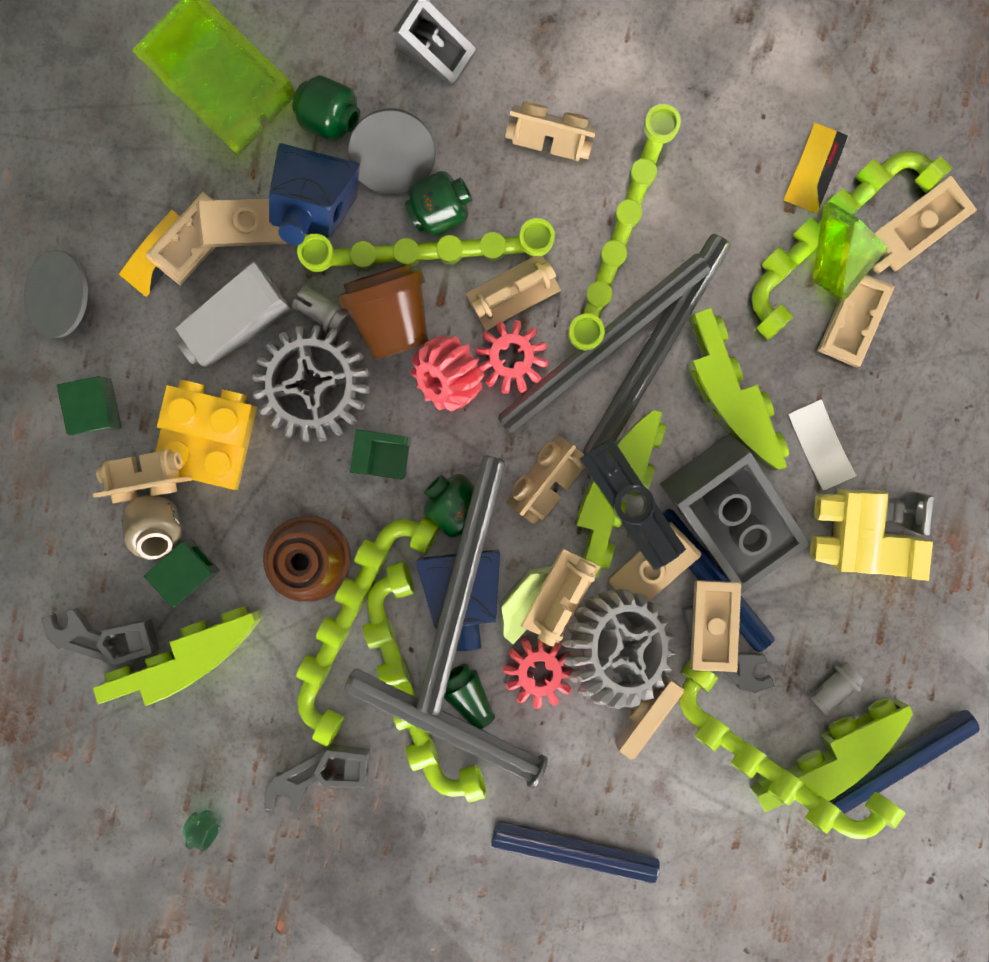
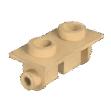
[505,101,597,162]
[465,255,561,331]
[505,436,585,525]
[93,449,192,504]
[520,548,600,646]

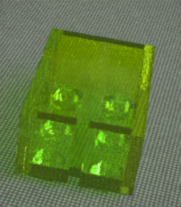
[131,0,295,156]

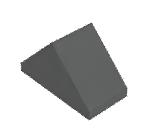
[393,0,476,84]

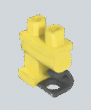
[809,488,934,581]

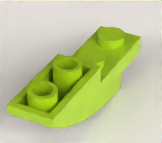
[687,308,789,470]
[574,410,666,577]
[93,606,262,706]
[750,698,913,813]

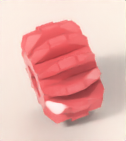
[475,320,548,394]
[410,335,485,412]
[503,635,574,709]

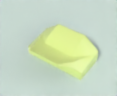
[500,565,553,645]

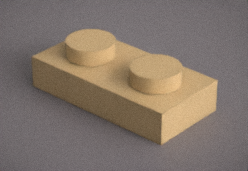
[690,580,741,672]

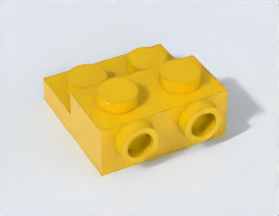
[155,379,258,490]

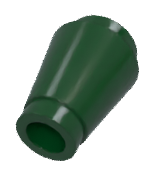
[444,664,495,729]

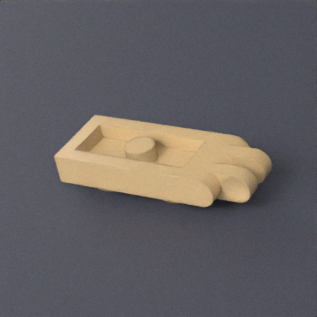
[860,176,977,275]

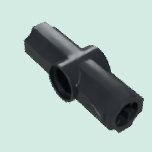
[579,437,686,571]

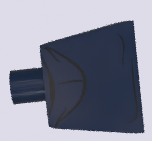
[269,143,360,245]
[416,549,500,651]

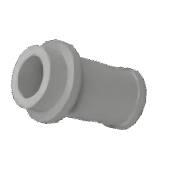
[292,285,350,334]
[808,662,865,717]

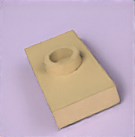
[146,192,216,286]
[196,199,287,248]
[817,270,895,368]
[607,522,701,603]
[615,674,684,760]

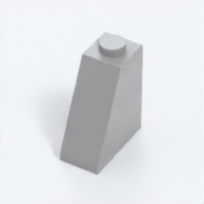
[175,262,293,368]

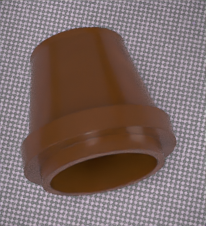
[338,263,429,359]
[263,516,351,602]

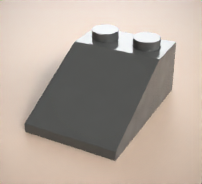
[660,433,810,594]

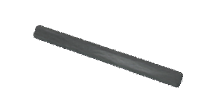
[583,234,731,454]
[498,254,711,433]
[417,455,505,715]

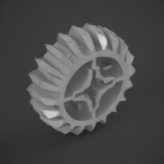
[252,325,370,442]
[561,589,676,709]

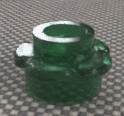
[182,809,221,852]

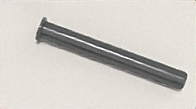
[344,669,548,788]

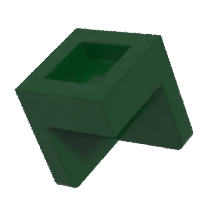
[56,376,122,436]
[350,429,411,480]
[143,539,220,607]

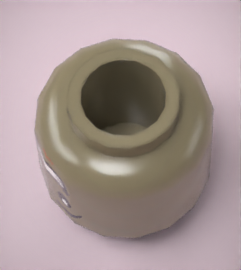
[121,495,182,559]

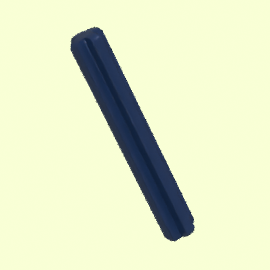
[662,509,775,652]
[829,710,980,814]
[491,822,660,884]

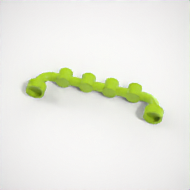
[568,104,681,351]
[751,150,953,341]
[297,218,555,272]
[296,516,440,748]
[362,561,487,803]
[679,658,906,839]

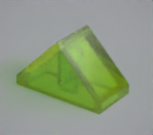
[812,202,888,300]

